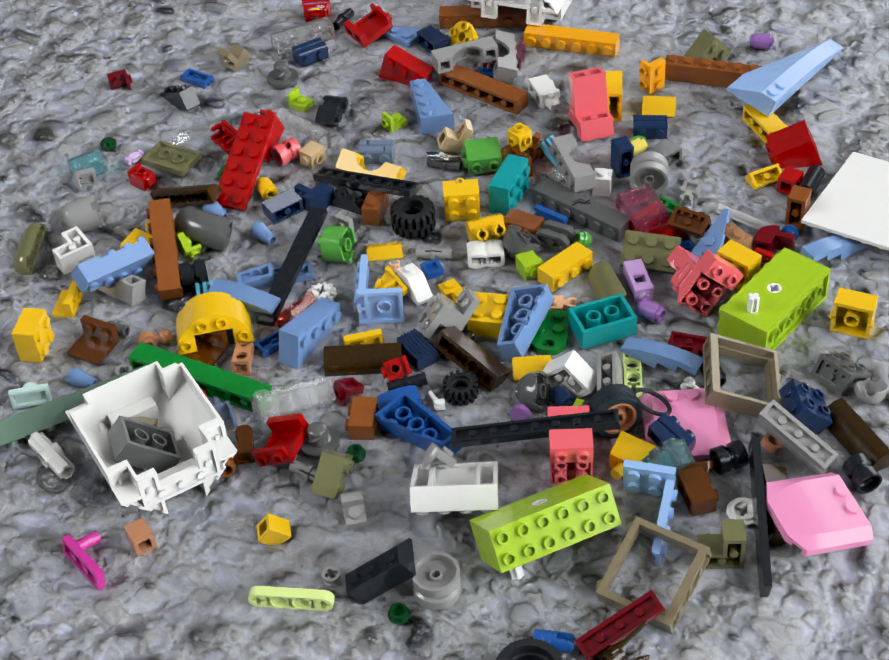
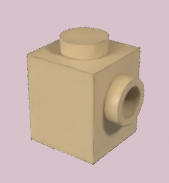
[299,140,326,170]

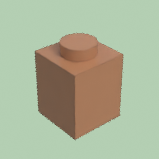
[123,517,157,556]

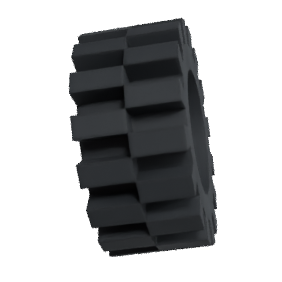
[442,370,479,406]

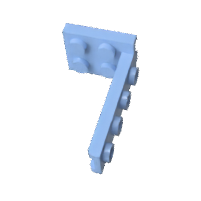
[354,254,405,324]
[623,459,678,566]

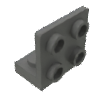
[810,352,872,396]

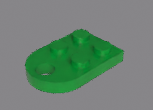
[530,310,569,356]

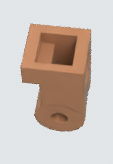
[231,342,254,376]

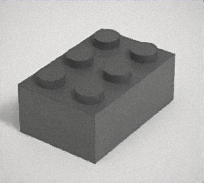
[107,416,181,474]

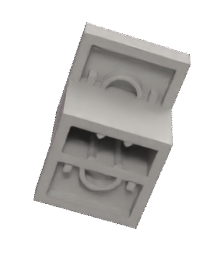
[417,287,480,339]

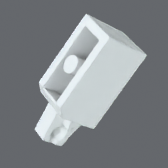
[528,74,560,111]

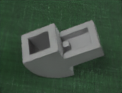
[340,490,368,530]

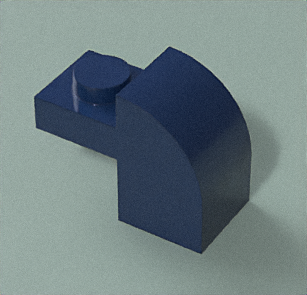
[294,182,334,211]

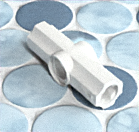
[28,431,75,479]

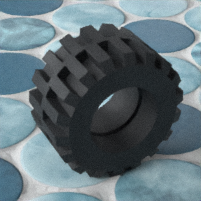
[390,194,436,239]

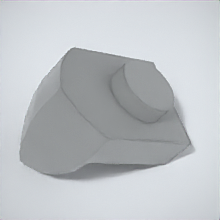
[72,167,98,191]
[330,210,354,231]
[422,443,457,468]

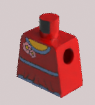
[302,0,331,26]

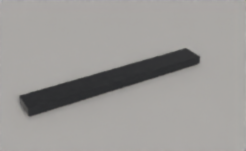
[313,167,422,198]
[255,207,328,327]
[451,409,620,448]
[748,436,773,597]

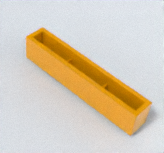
[524,24,620,57]

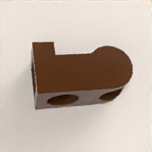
[233,425,255,465]

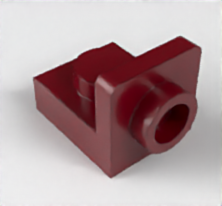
[107,69,133,90]
[331,377,365,407]

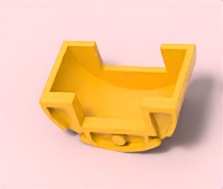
[176,292,255,355]

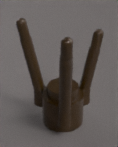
[601,621,650,660]

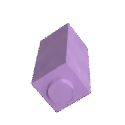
[623,259,654,305]

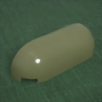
[13,222,47,275]
[587,261,627,300]

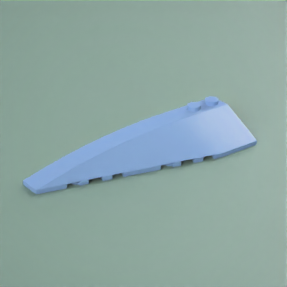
[727,39,844,117]

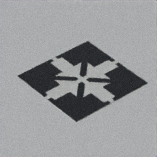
[426,152,463,161]

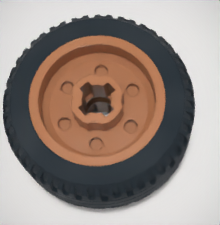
[587,384,643,439]

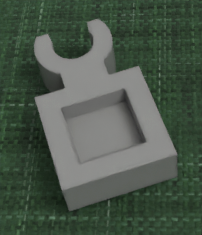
[680,180,702,206]

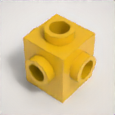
[507,122,533,153]

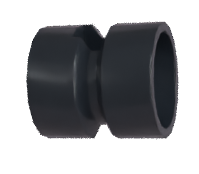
[179,259,209,287]
[709,440,749,475]
[842,453,882,494]

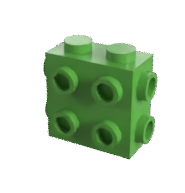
[461,137,502,175]

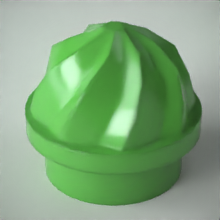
[574,231,592,247]

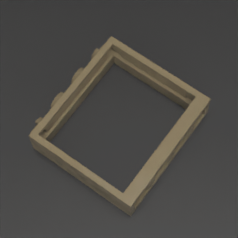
[703,333,783,418]
[595,516,711,634]

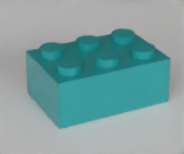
[488,154,531,216]
[568,293,637,350]

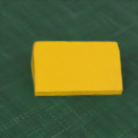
[744,163,782,190]
[366,241,403,261]
[512,355,552,381]

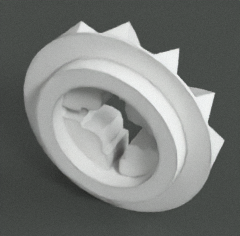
[307,282,337,303]
[726,497,754,528]

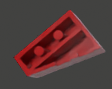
[379,45,434,86]

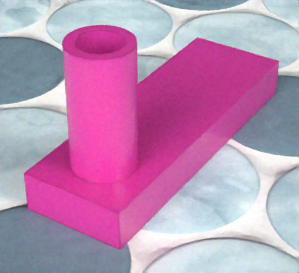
[62,531,105,590]

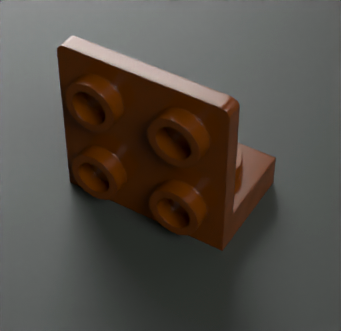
[667,206,712,238]
[67,315,120,365]
[183,330,229,366]

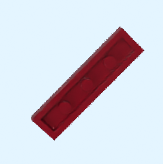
[575,590,666,660]

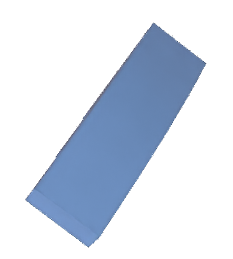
[801,235,869,262]
[236,262,314,288]
[207,278,281,314]
[620,337,703,375]

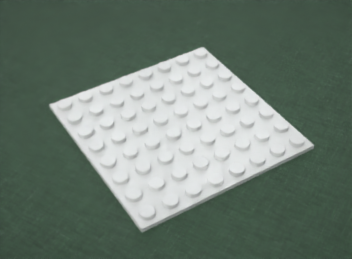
[801,152,889,251]

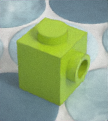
[515,250,543,281]

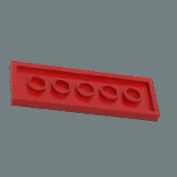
[216,112,277,212]

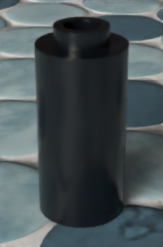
[799,165,825,198]

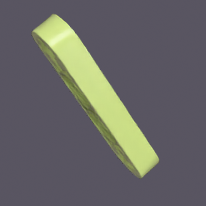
[622,352,643,399]
[248,586,335,611]

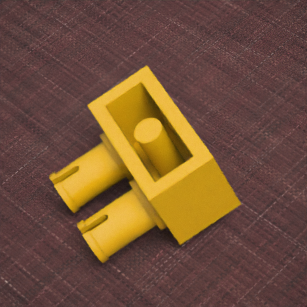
[465,213,506,242]

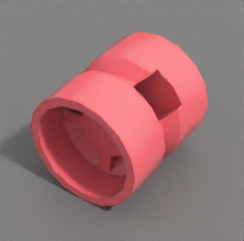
[270,137,301,167]

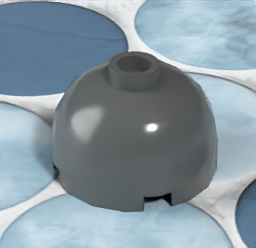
[503,225,540,259]
[515,371,551,412]

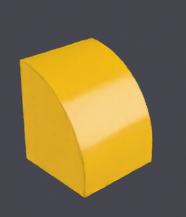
[256,513,291,545]

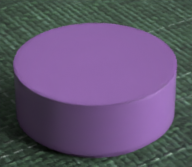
[510,404,531,421]

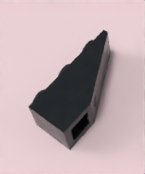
[160,84,200,111]

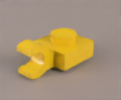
[438,278,463,303]

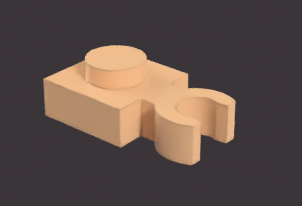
[549,295,577,310]

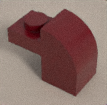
[752,225,796,252]

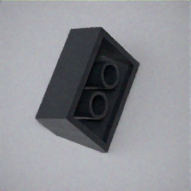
[345,538,416,605]

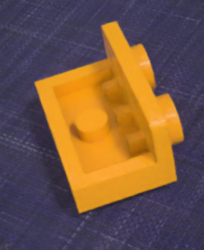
[639,57,666,94]

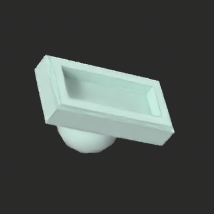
[8,382,52,410]

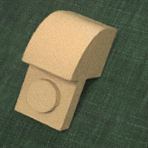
[437,119,473,153]

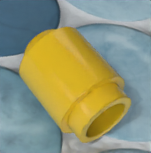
[256,177,278,200]

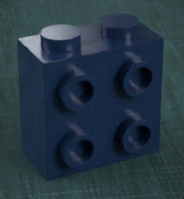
[779,379,833,435]

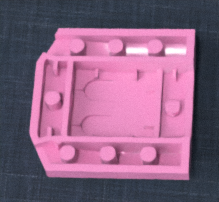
[639,388,731,463]
[764,472,873,557]

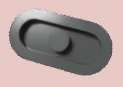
[534,220,576,252]

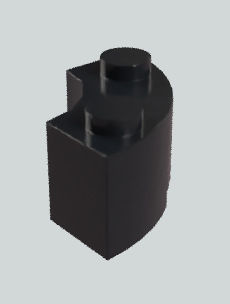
[315,95,349,127]

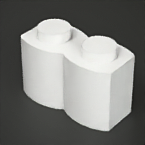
[466,239,505,269]

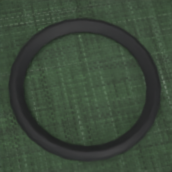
[633,388,672,416]

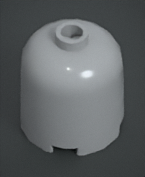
[60,194,105,233]

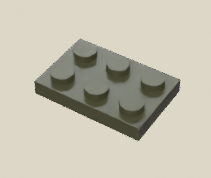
[141,140,202,177]
[619,230,681,274]

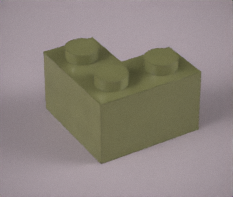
[684,29,732,61]
[311,449,355,500]
[697,519,747,569]

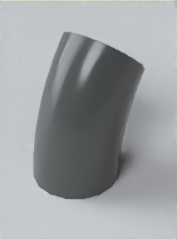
[174,206,233,251]

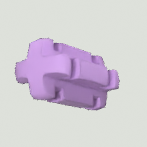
[124,149,144,166]

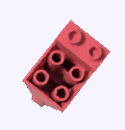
[568,67,614,142]
[666,245,744,317]
[547,405,593,485]

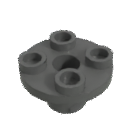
[267,60,299,90]
[300,422,340,459]

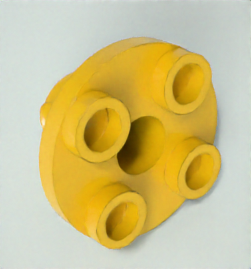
[449,21,478,45]

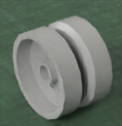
[630,151,669,195]
[411,552,462,610]

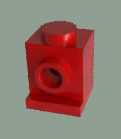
[127,163,157,191]
[380,355,412,381]

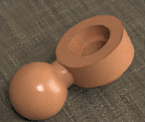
[137,329,173,347]
[761,433,783,454]

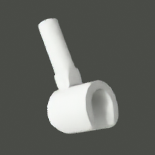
[680,377,700,390]
[428,391,446,411]

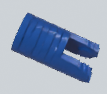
[533,628,576,653]

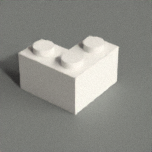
[52,226,96,275]
[543,350,597,398]

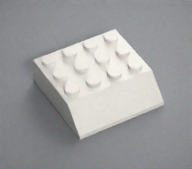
[410,461,499,515]

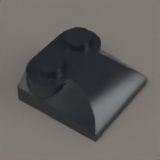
[331,186,369,215]

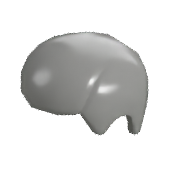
[854,377,889,405]

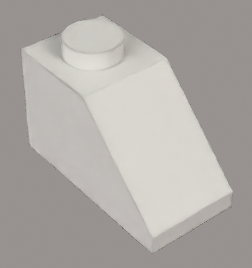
[592,168,615,197]
[397,263,433,306]

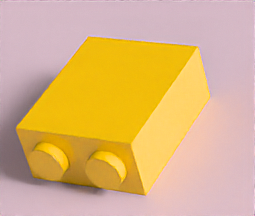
[606,71,622,121]

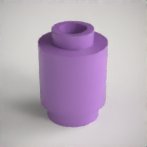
[750,33,774,50]
[636,298,666,323]

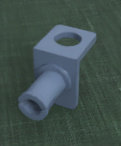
[208,396,238,428]

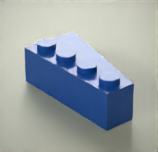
[375,390,462,455]

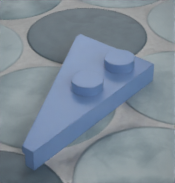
[382,25,422,48]
[691,208,730,258]

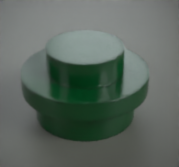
[100,137,117,152]
[346,444,366,463]
[388,603,410,625]

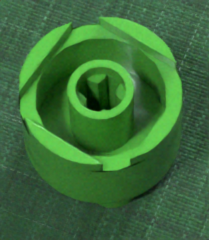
[317,225,355,263]

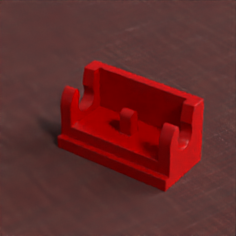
[210,120,237,155]

